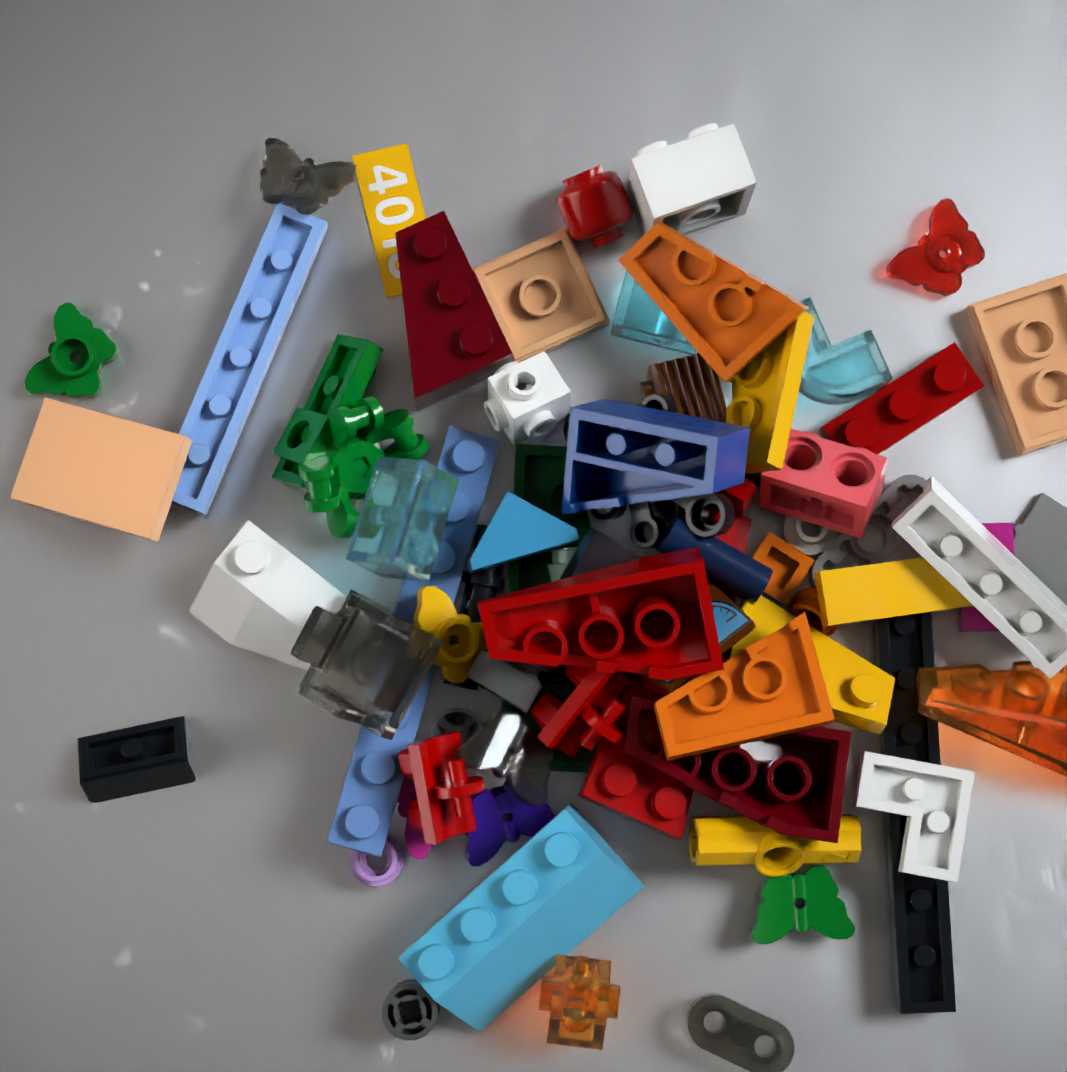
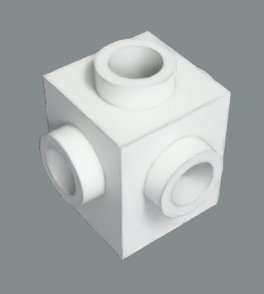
[484,351,571,445]

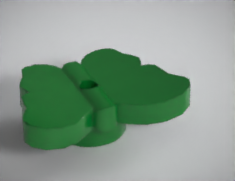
[25,303,117,398]
[750,865,855,944]

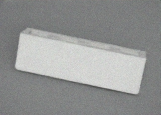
[892,476,1067,679]

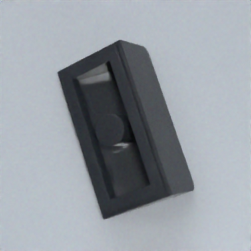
[78,716,196,803]

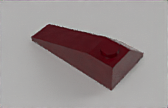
[622,696,851,844]

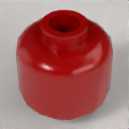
[556,165,633,248]

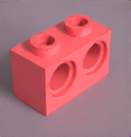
[759,429,887,539]

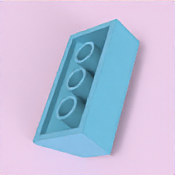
[398,802,644,1032]

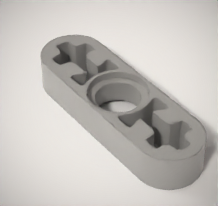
[809,475,927,589]

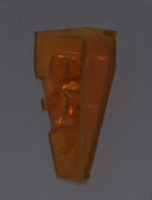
[916,661,1067,777]

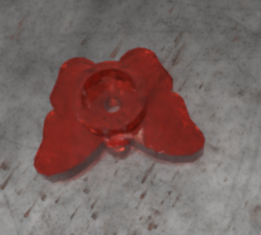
[886,198,985,296]

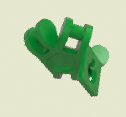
[274,396,429,541]

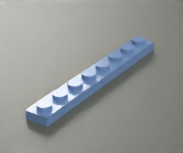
[327,425,501,858]

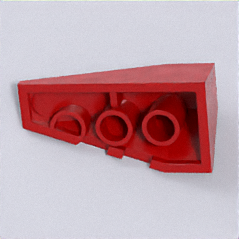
[478,547,724,680]

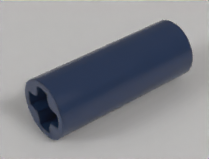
[657,515,773,605]

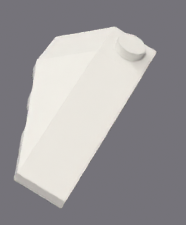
[189,520,389,693]

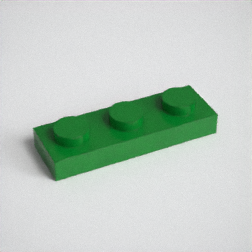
[272,334,384,492]

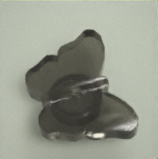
[260,138,356,215]
[455,707,553,806]

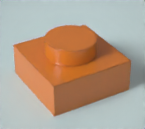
[752,531,815,607]

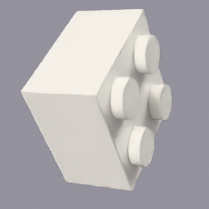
[626,123,757,235]

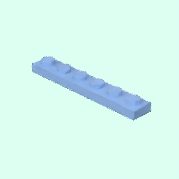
[172,202,328,516]

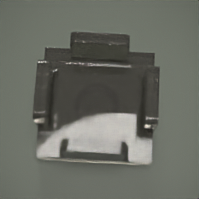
[291,589,444,740]

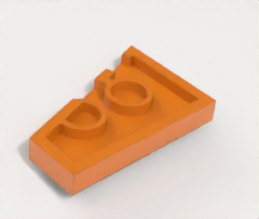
[618,223,809,383]
[654,612,835,761]

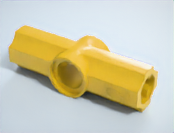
[688,814,862,877]

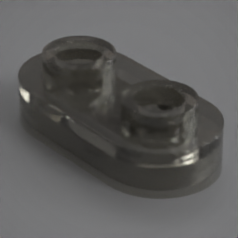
[686,993,794,1072]

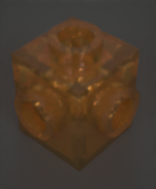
[539,954,620,1050]

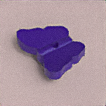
[465,773,556,866]

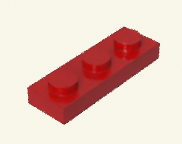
[819,342,984,455]

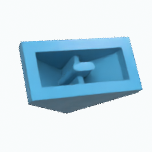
[467,491,579,574]

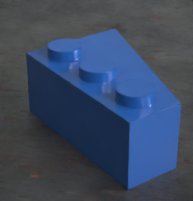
[561,399,750,515]

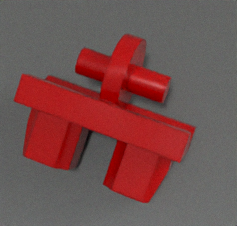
[531,665,635,757]
[398,732,485,844]

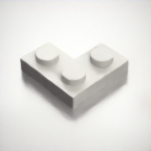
[852,751,975,883]

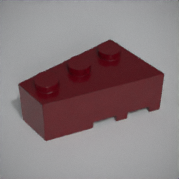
[395,211,513,411]

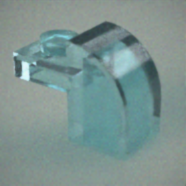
[799,297,893,405]

